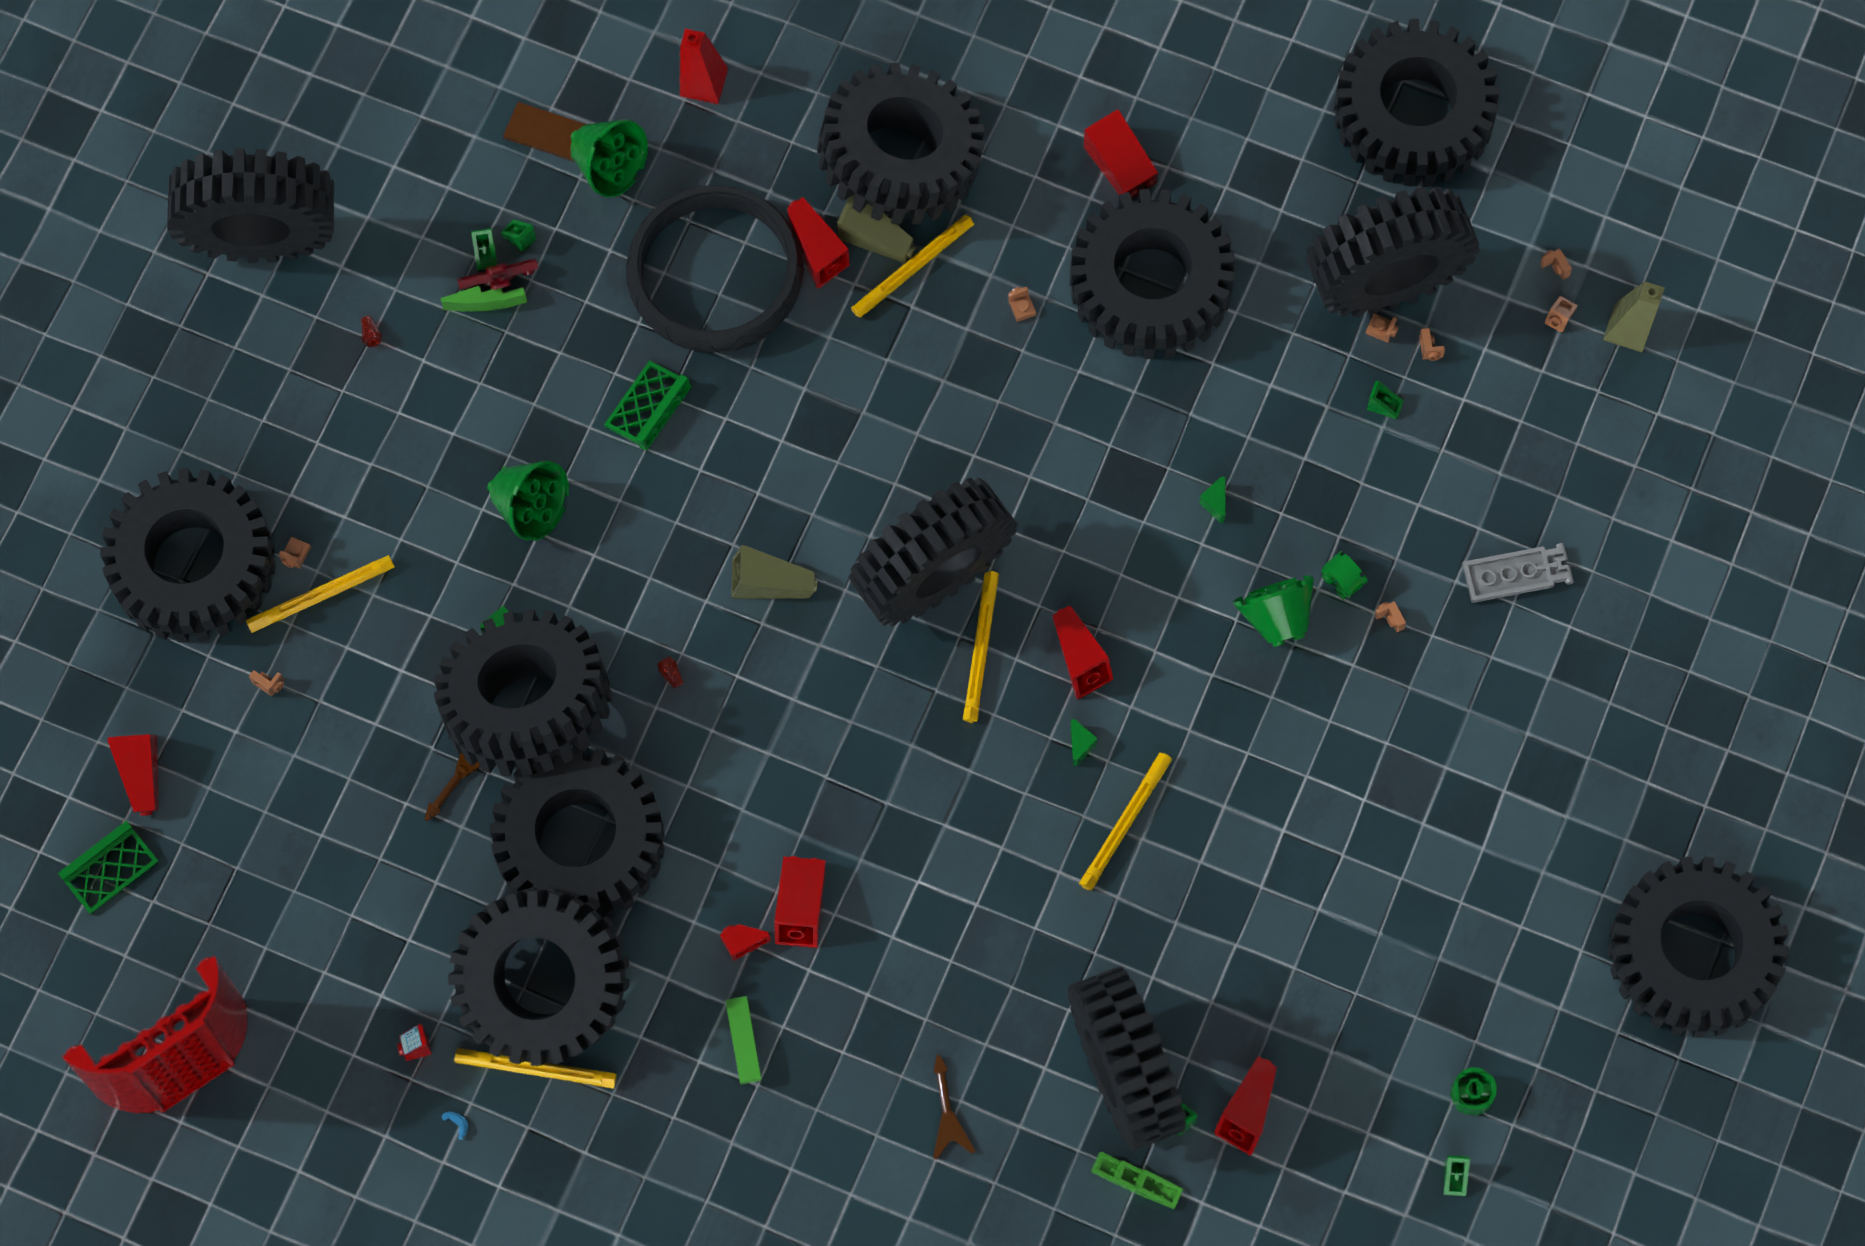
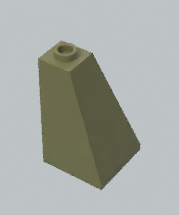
[837,195,916,264]
[1603,281,1665,353]
[731,545,817,599]

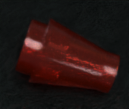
[360,316,382,347]
[657,656,684,689]

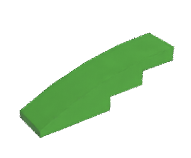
[440,286,527,312]
[726,996,762,1084]
[1091,1152,1183,1209]

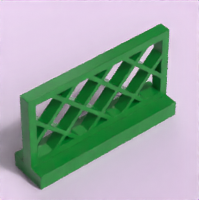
[604,360,692,452]
[58,821,159,915]

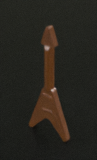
[425,753,480,821]
[933,1055,975,1160]

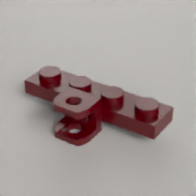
[457,258,538,290]

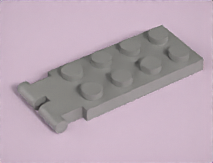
[1462,543,1574,603]

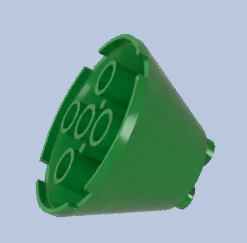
[571,119,648,198]
[487,461,569,541]
[1232,575,1314,647]

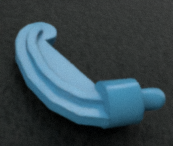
[442,1112,468,1140]

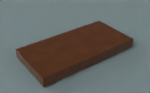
[503,102,587,162]

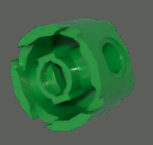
[1321,551,1368,600]
[1451,1067,1497,1116]

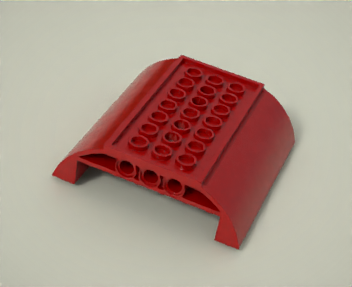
[62,956,248,1114]

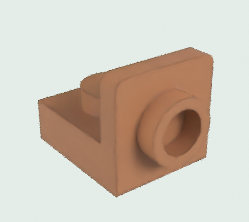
[1540,249,1572,280]
[1008,287,1036,322]
[1545,296,1578,332]
[1365,314,1399,343]
[1419,328,1445,361]
[279,537,311,569]
[1375,601,1406,633]
[249,670,284,697]

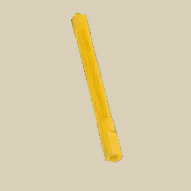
[851,215,974,318]
[246,555,394,633]
[963,571,999,723]
[1079,752,1172,891]
[454,1048,617,1088]

